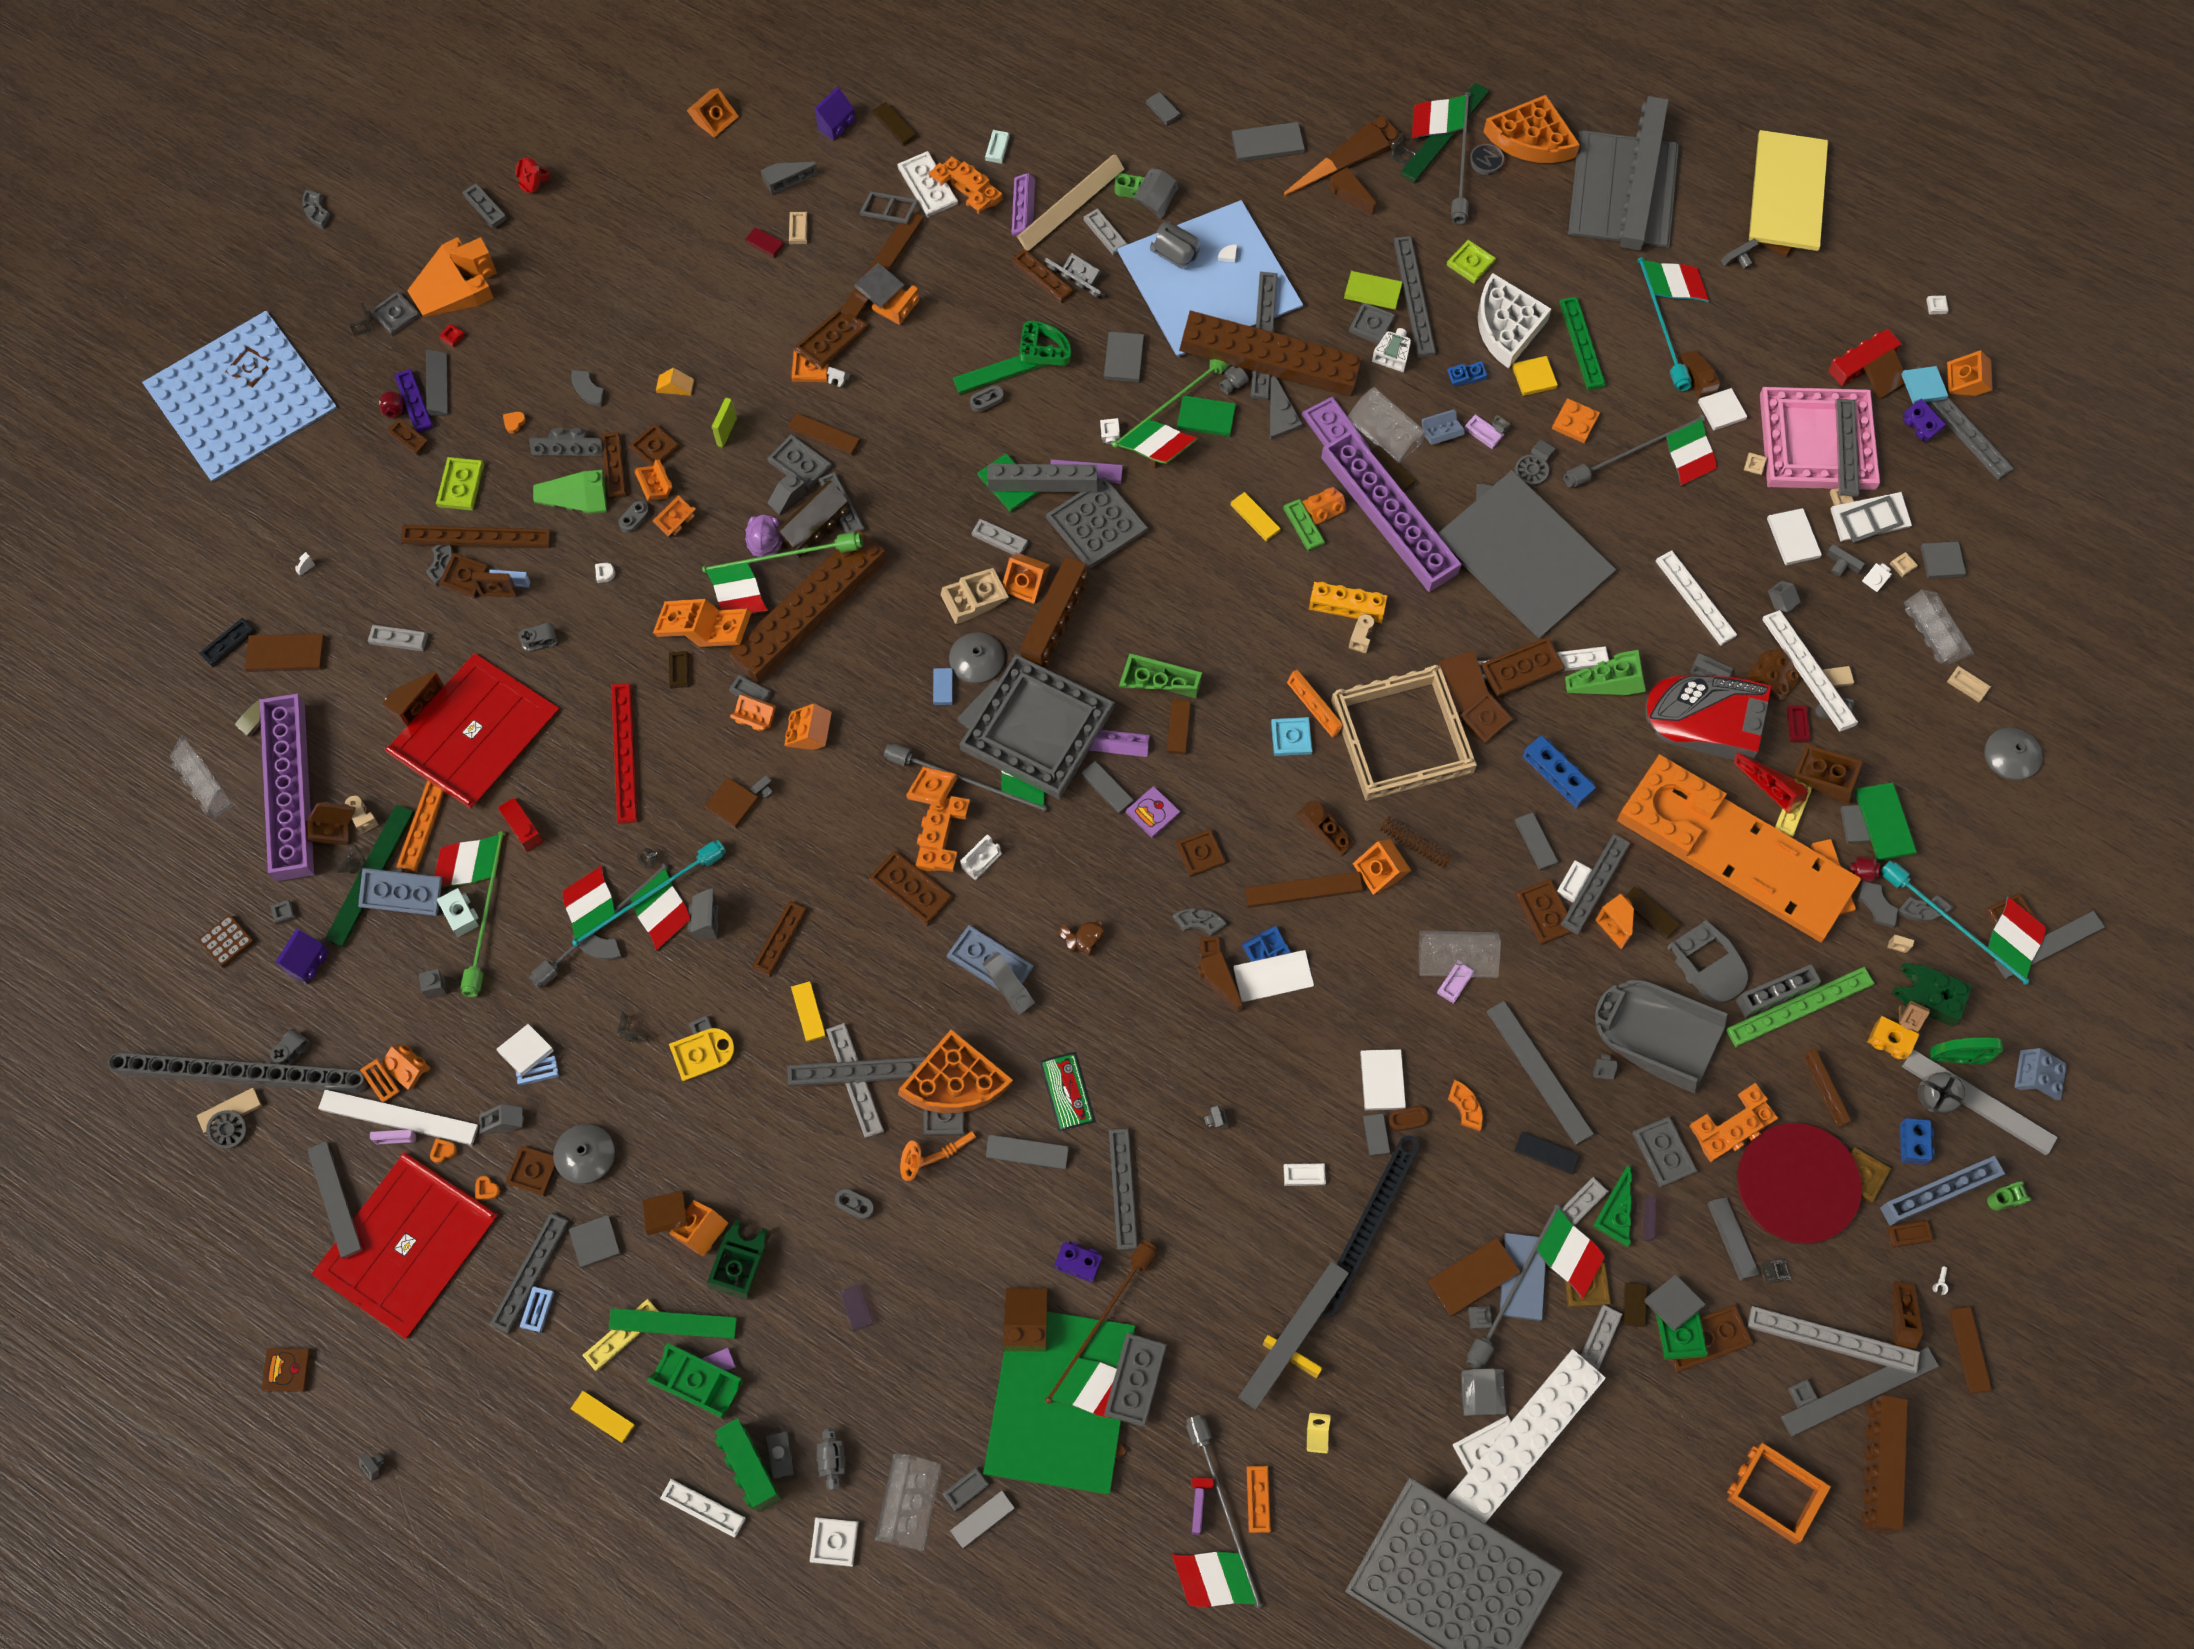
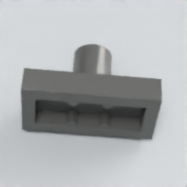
[1720,238,1758,269]
[1826,544,1865,577]
[766,1431,795,1479]

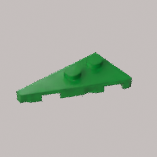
[1592,1166,1632,1247]

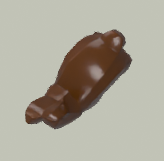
[1058,920,1105,956]

